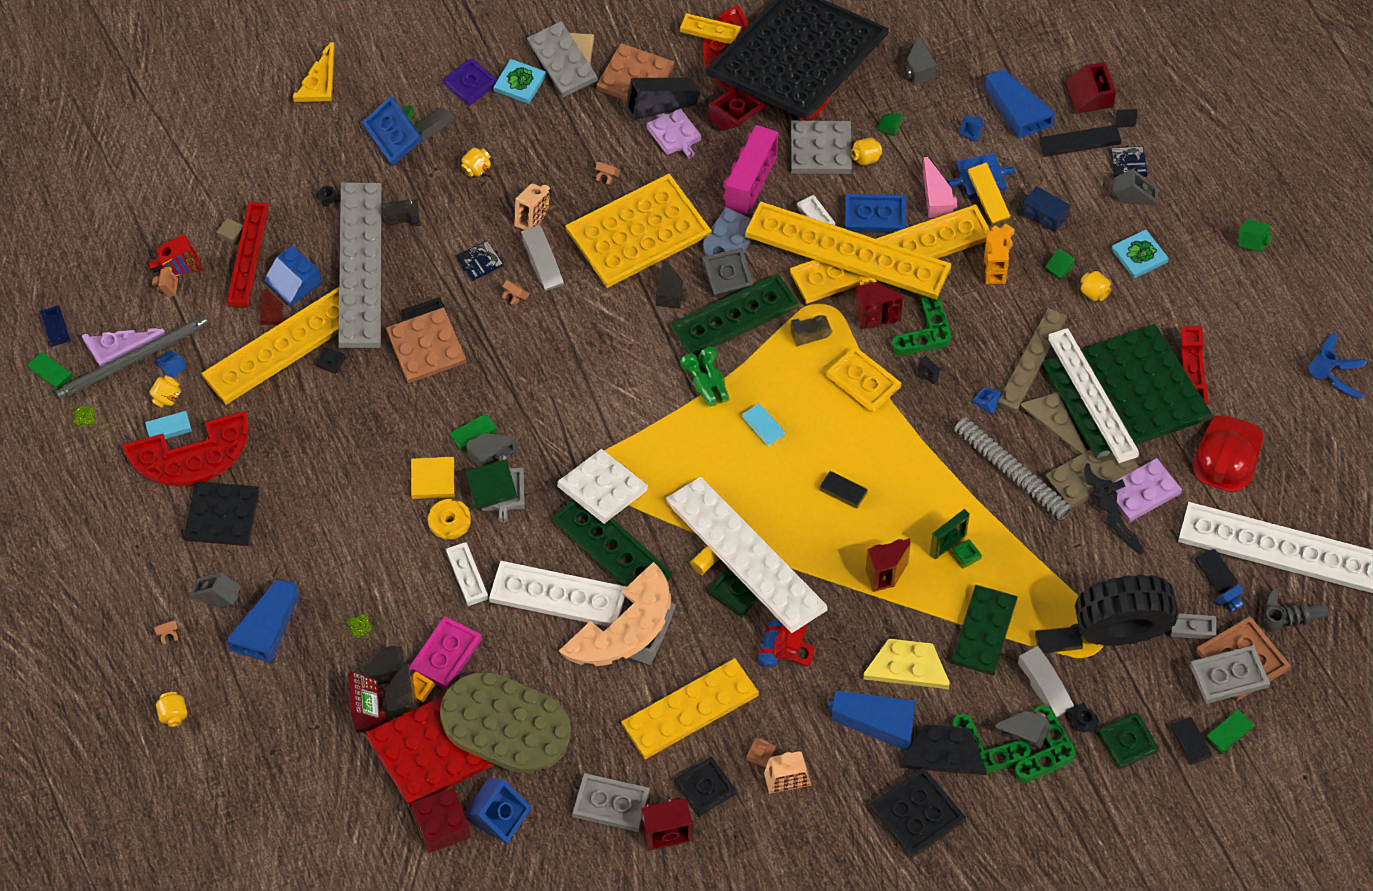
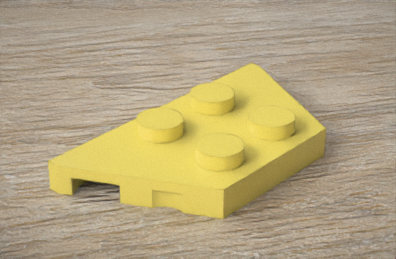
[864,639,950,689]

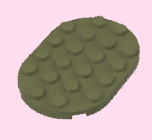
[440,673,571,773]

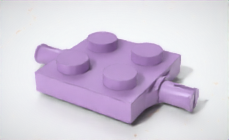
[647,109,701,159]

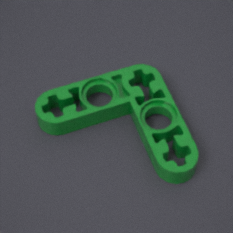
[892,296,951,356]
[1015,705,1075,783]
[952,714,1031,776]

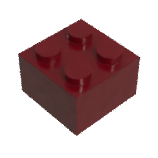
[411,788,471,853]
[641,798,693,851]

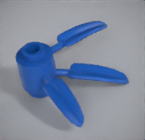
[1308,333,1367,398]

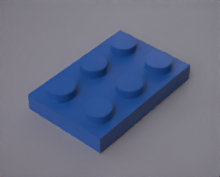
[362,96,423,165]
[845,194,906,232]

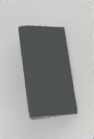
[414,108,453,142]

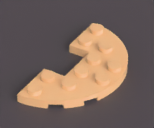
[559,562,671,666]

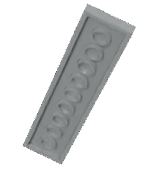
[339,182,381,348]

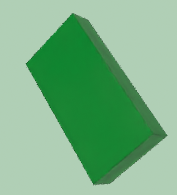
[27,352,72,390]
[450,413,498,452]
[1206,710,1254,754]

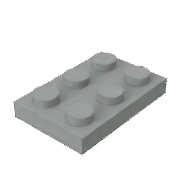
[1190,645,1270,704]
[572,773,650,832]

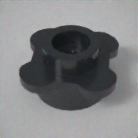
[316,186,340,207]

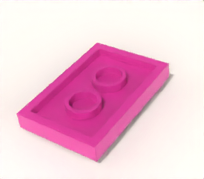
[409,616,482,690]

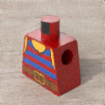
[149,234,202,277]

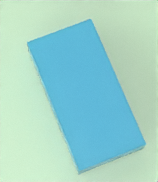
[742,404,785,446]
[145,411,192,439]

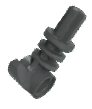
[1263,588,1328,633]

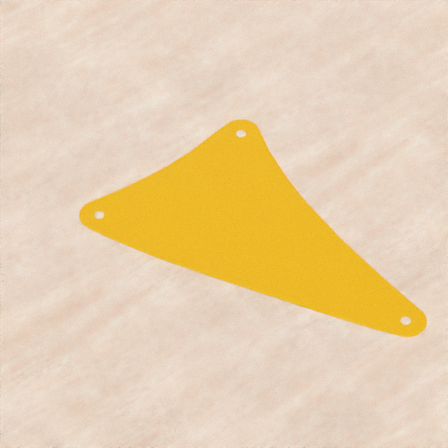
[604,304,1103,658]

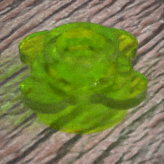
[74,406,96,426]
[348,613,373,637]

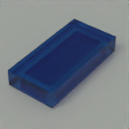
[40,305,71,347]

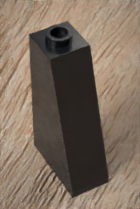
[626,78,700,120]

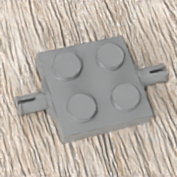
[482,455,525,523]

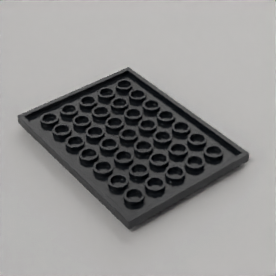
[706,0,889,121]

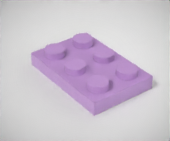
[1113,458,1182,523]

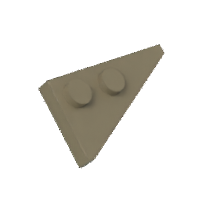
[1020,392,1087,455]

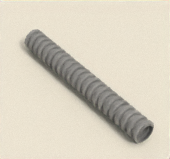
[954,417,1072,520]

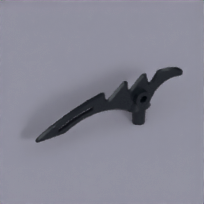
[1084,463,1143,555]

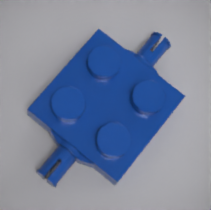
[947,153,1015,199]

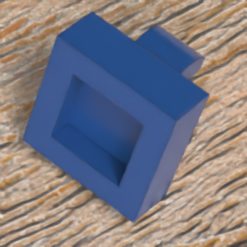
[959,114,985,142]
[1215,584,1244,612]

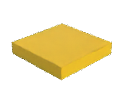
[411,457,455,499]

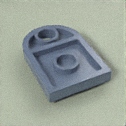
[703,207,753,256]

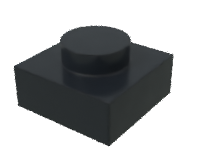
[316,347,345,374]
[919,356,940,384]

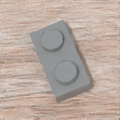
[1171,614,1216,639]

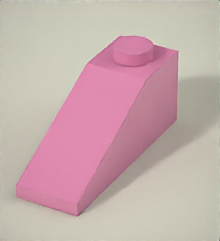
[923,157,957,218]

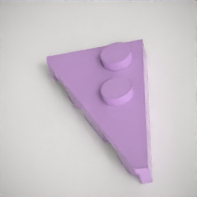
[82,328,165,367]

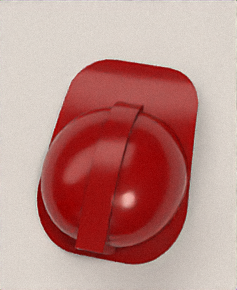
[1192,415,1263,492]

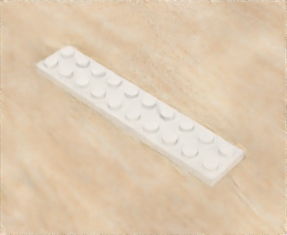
[666,477,827,633]
[1178,502,1373,593]

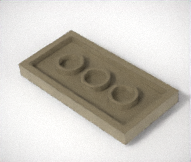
[1044,450,1140,509]

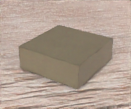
[216,218,243,244]

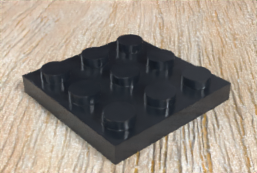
[184,482,260,546]
[870,767,966,858]

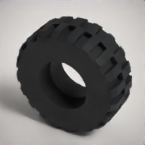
[1075,575,1179,646]

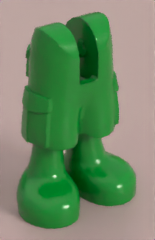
[680,347,729,407]

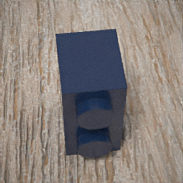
[1021,186,1070,233]

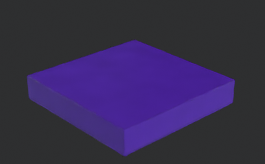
[443,58,497,106]

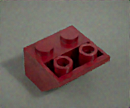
[1065,62,1116,114]
[855,282,903,329]
[866,539,911,592]

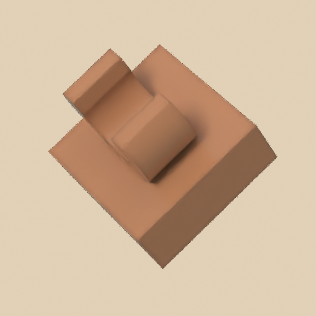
[595,162,621,185]
[152,268,178,297]
[502,280,530,306]
[154,620,178,644]
[746,738,776,768]

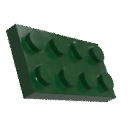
[951,585,1018,676]

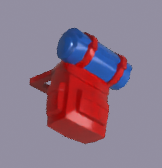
[758,620,815,668]

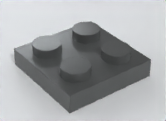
[703,248,753,297]

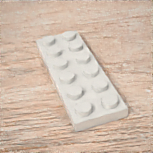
[489,561,626,627]

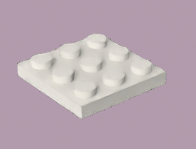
[557,449,648,524]

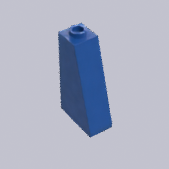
[985,69,1055,139]
[227,580,300,663]
[828,691,915,750]

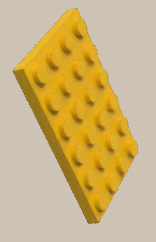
[565,174,712,288]

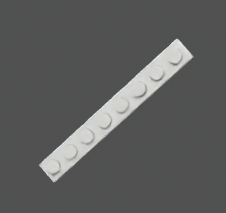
[1048,328,1139,463]

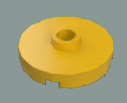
[428,499,471,539]

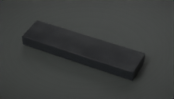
[1039,125,1122,157]

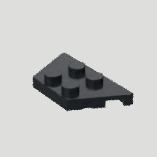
[899,725,987,775]

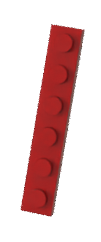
[227,202,269,308]

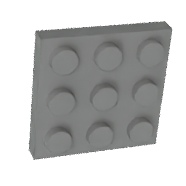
[791,121,852,174]

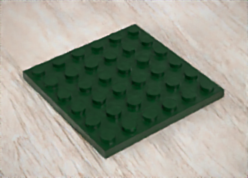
[1042,324,1212,459]

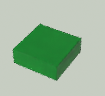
[951,539,982,569]

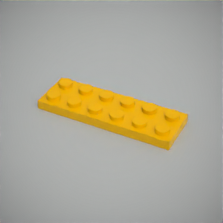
[621,658,759,760]

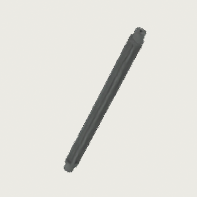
[55,316,208,399]

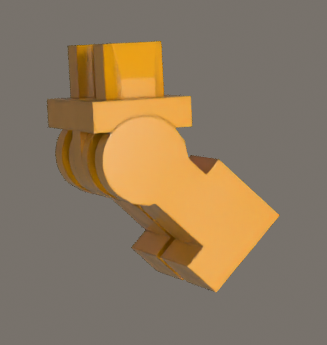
[984,223,1015,284]

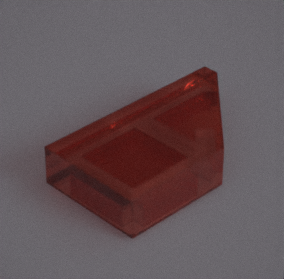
[260,289,284,325]

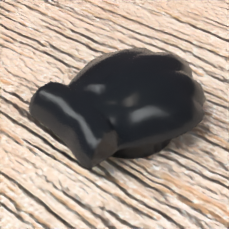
[1068,703,1099,733]

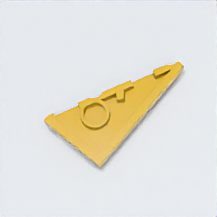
[293,42,335,102]

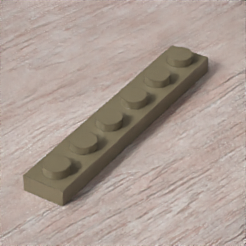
[997,308,1067,414]

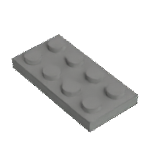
[527,21,598,97]

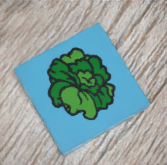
[493,59,546,104]
[1111,230,1169,279]

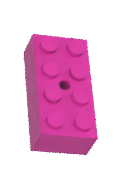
[723,125,778,216]

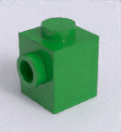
[1238,219,1272,252]

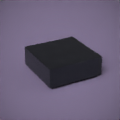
[1115,109,1138,128]

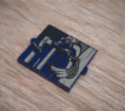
[1110,145,1148,178]
[456,240,504,281]

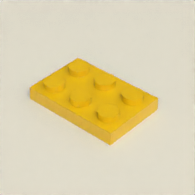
[826,346,901,413]

